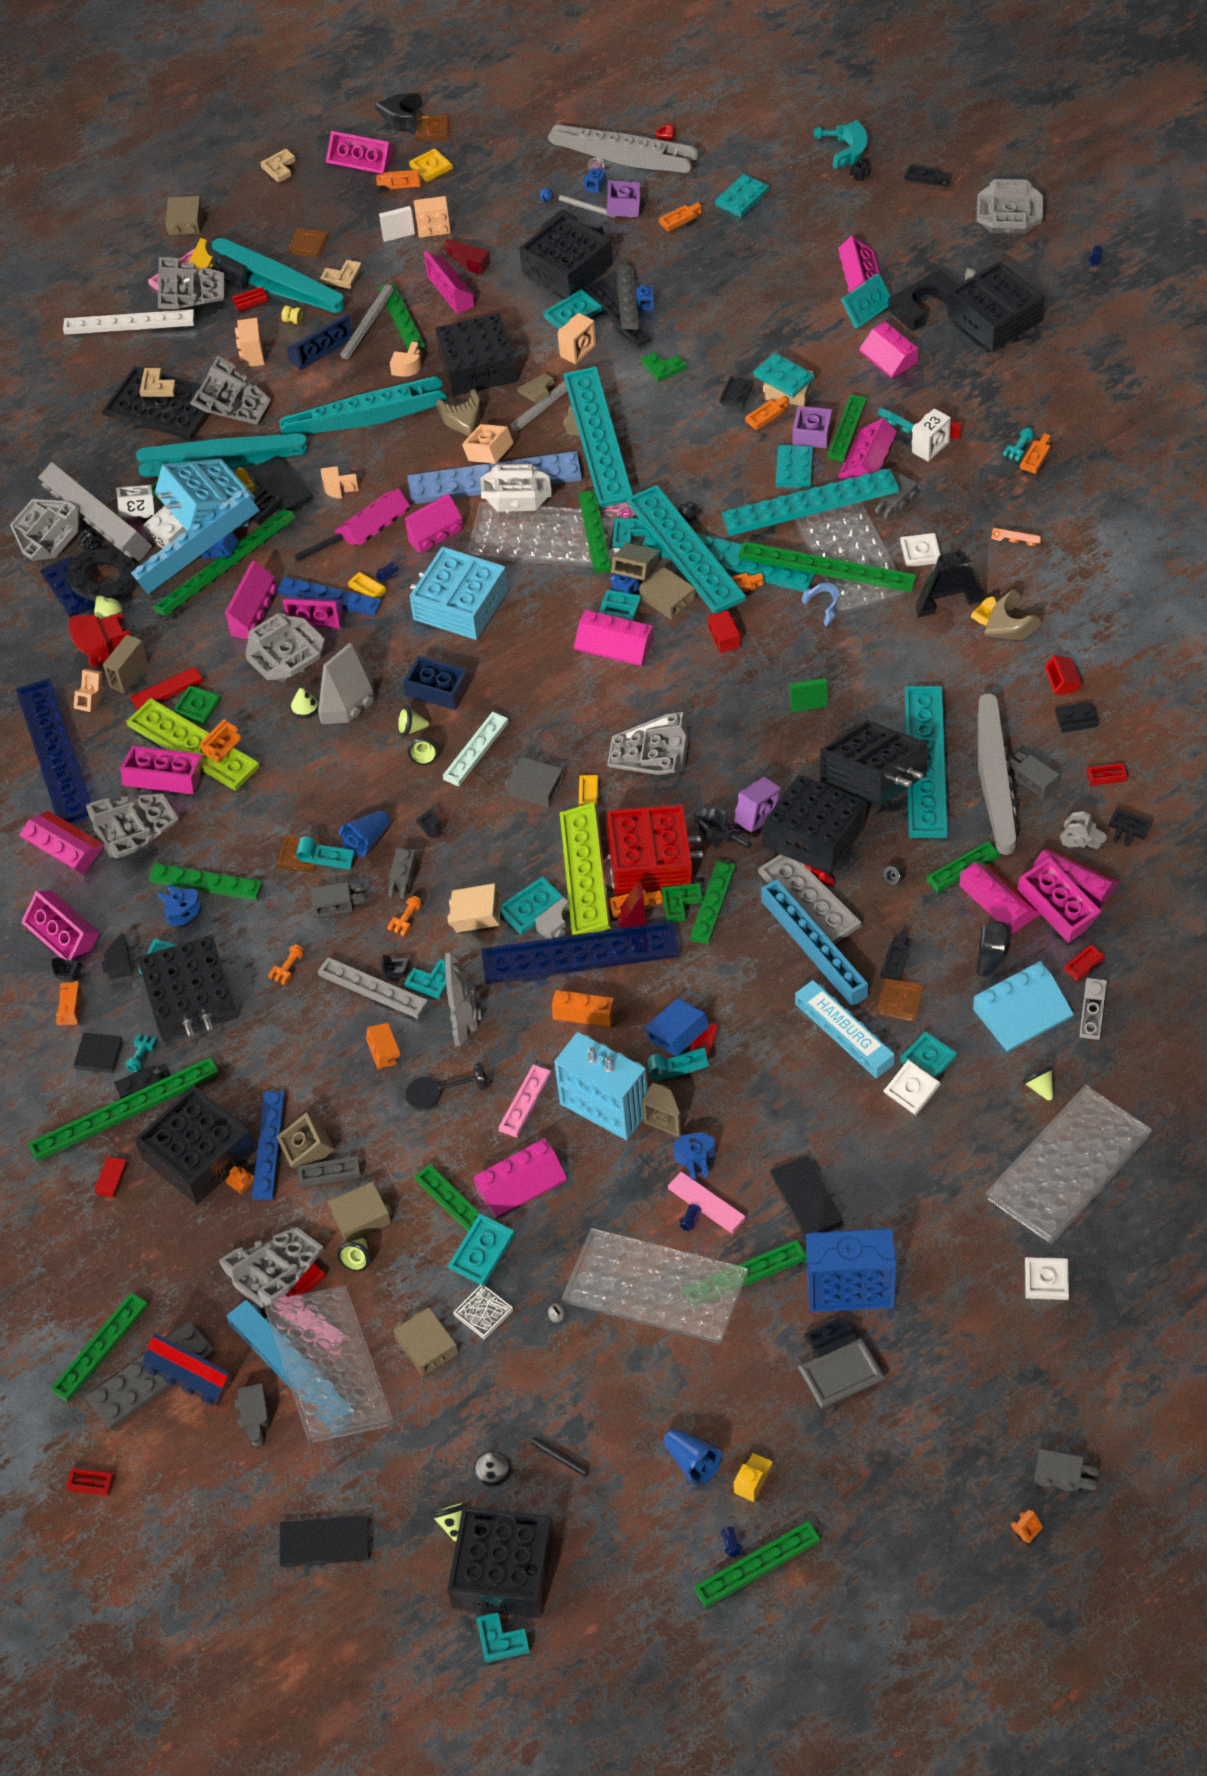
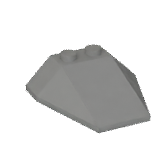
[10,499,78,561]
[318,643,374,724]

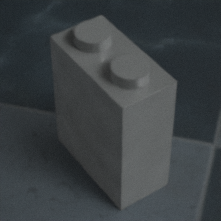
[505,757,564,808]

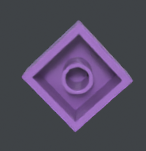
[606,181,640,218]
[793,406,832,448]
[734,777,781,833]

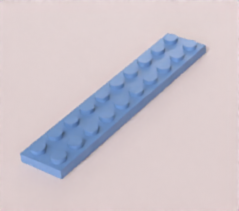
[407,451,582,505]

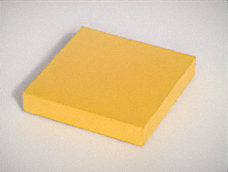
[409,148,453,182]

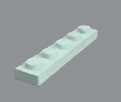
[443,712,508,786]

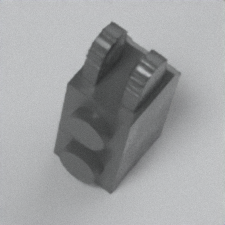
[388,848,417,899]
[234,1384,270,1449]

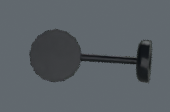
[405,1062,488,1109]

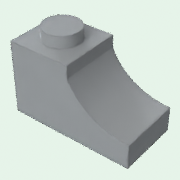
[535,897,570,944]

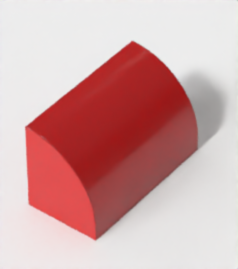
[1044,655,1082,695]

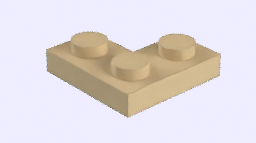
[260,149,295,183]
[320,260,362,289]
[140,368,176,397]

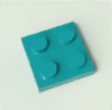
[900,1031,957,1079]

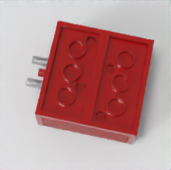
[607,805,703,895]

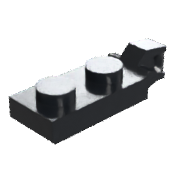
[904,165,950,186]
[880,931,910,982]
[114,1064,171,1099]

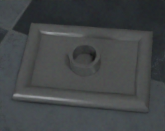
[797,1337,886,1409]

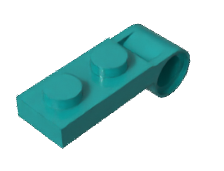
[296,837,354,870]
[647,1048,709,1081]

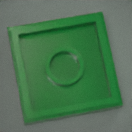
[789,678,827,712]
[172,685,222,726]

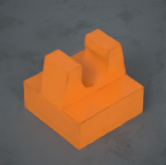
[225,1166,254,1194]
[1011,1510,1043,1543]

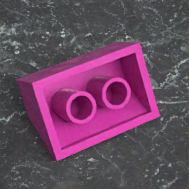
[859,321,918,378]
[405,494,463,554]
[283,598,344,628]

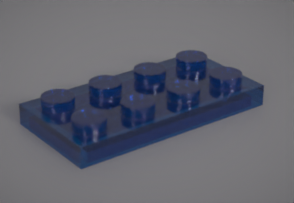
[40,556,96,618]

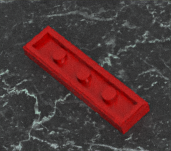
[130,666,203,710]

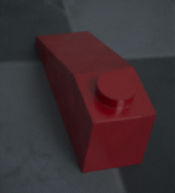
[445,239,491,275]
[617,882,647,934]

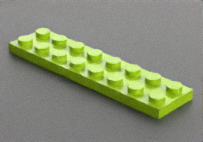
[126,698,260,791]
[560,802,611,939]

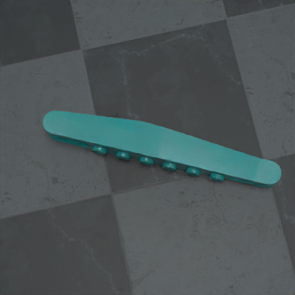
[212,238,345,313]
[279,377,446,435]
[136,433,307,477]

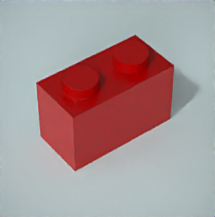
[707,610,742,653]

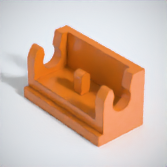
[200,719,242,763]
[56,981,82,1025]
[366,1023,400,1070]

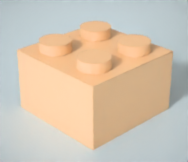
[414,196,451,238]
[558,313,596,364]
[235,318,264,367]
[462,424,513,464]

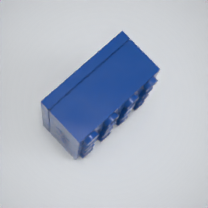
[806,1228,896,1313]

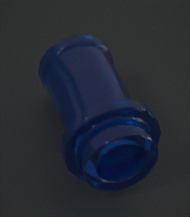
[1089,246,1103,266]
[376,561,399,582]
[679,1204,701,1231]
[720,1526,742,1557]

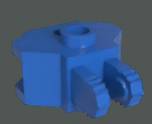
[158,884,201,926]
[673,1132,715,1180]

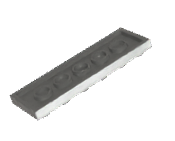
[86,1321,215,1430]

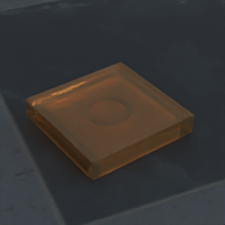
[416,115,448,142]
[288,228,328,257]
[276,835,322,873]
[877,978,923,1021]

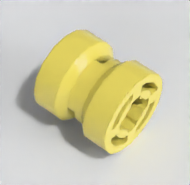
[282,306,303,324]

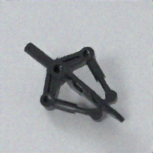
[692,808,752,849]

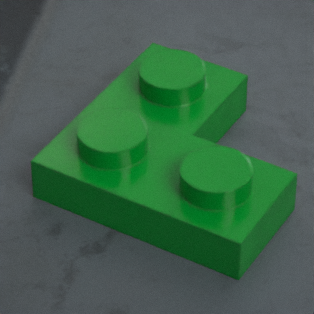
[641,352,687,382]
[661,883,702,923]

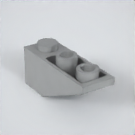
[1079,978,1107,1040]

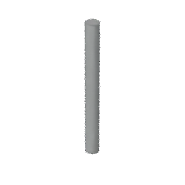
[559,195,617,218]

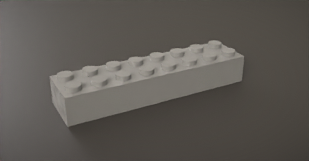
[38,462,152,561]

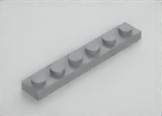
[318,957,428,1019]

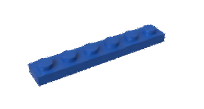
[277,576,382,617]
[252,1091,285,1200]

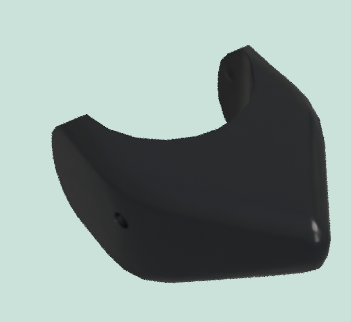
[375,93,422,131]
[976,921,1010,977]

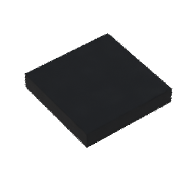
[73,1032,122,1073]

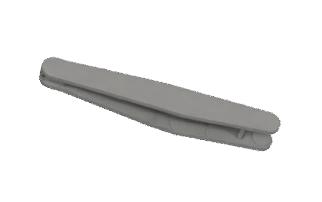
[548,125,699,173]
[978,694,1016,855]

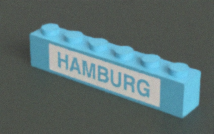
[795,980,895,1079]

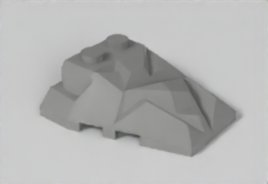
[158,257,224,309]
[190,356,271,425]
[86,794,179,858]
[445,953,481,1047]
[219,1227,324,1308]

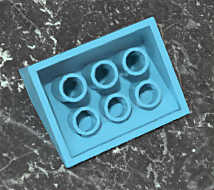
[973,961,1074,1052]

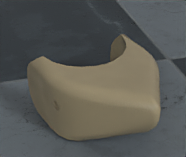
[436,389,481,436]
[984,590,1041,640]

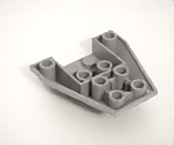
[607,712,688,775]

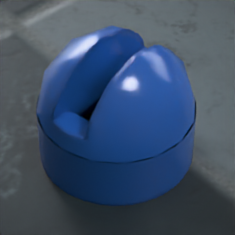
[540,188,552,203]

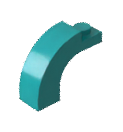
[832,120,867,169]

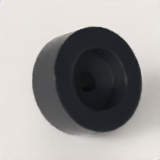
[883,865,904,885]

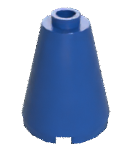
[339,811,390,857]
[664,1429,723,1486]

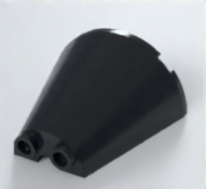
[916,551,986,618]

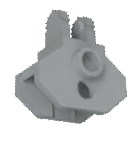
[1060,811,1107,849]

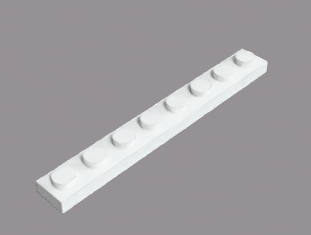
[63,309,195,335]

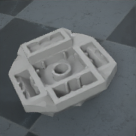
[977,179,1043,234]
[246,613,326,682]

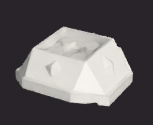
[480,464,551,512]

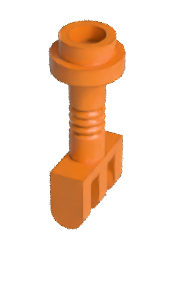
[387,896,422,937]
[268,944,304,986]

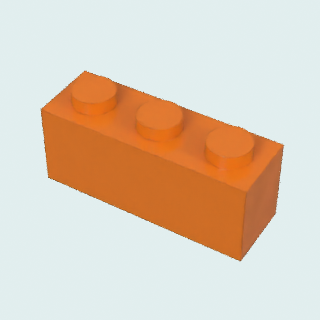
[551,990,615,1027]

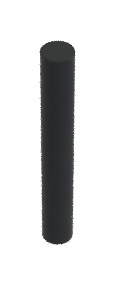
[294,533,343,561]
[531,1437,589,1477]

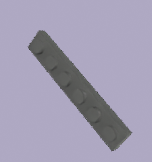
[616,264,639,330]

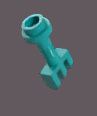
[813,125,845,141]
[1003,428,1034,462]
[126,1034,158,1073]

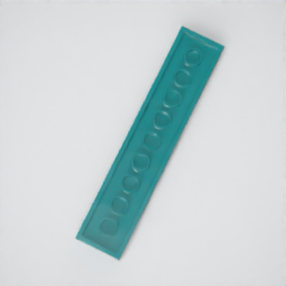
[563,366,633,508]
[721,469,899,536]
[627,485,746,614]
[642,532,816,592]
[905,686,947,838]

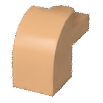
[390,342,422,377]
[321,466,359,498]
[74,669,104,712]

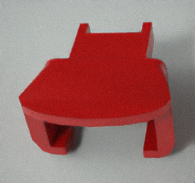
[69,613,130,668]

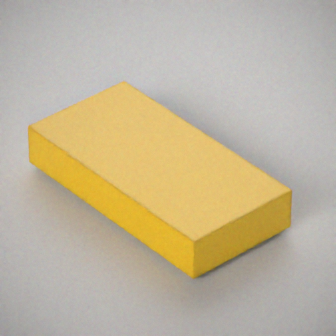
[348,572,386,599]
[579,775,598,809]

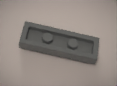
[297,1156,361,1188]

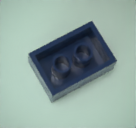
[403,656,470,710]

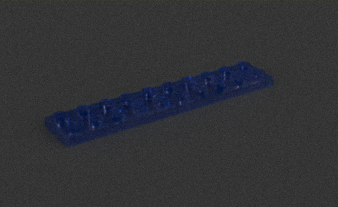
[16,678,91,823]
[481,921,679,985]

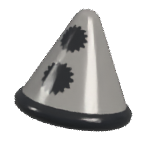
[474,1451,511,1485]

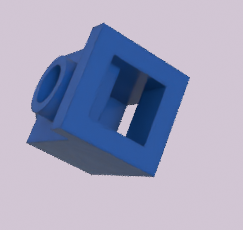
[583,168,607,193]
[636,285,654,311]
[611,574,639,594]

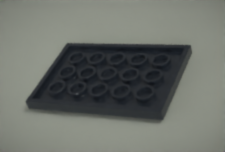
[102,366,209,440]

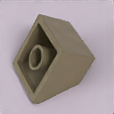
[642,1083,681,1137]
[277,1112,335,1168]

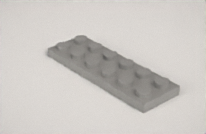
[758,854,861,944]

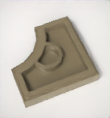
[517,373,555,403]

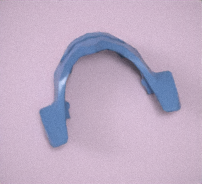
[802,583,839,626]

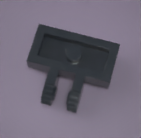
[1109,808,1152,847]

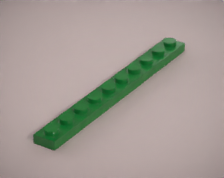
[153,509,295,616]
[739,542,916,593]
[27,1057,220,1162]

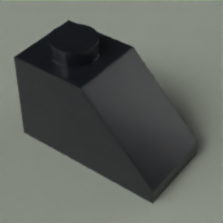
[101,933,132,980]

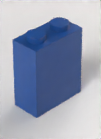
[645,998,709,1057]

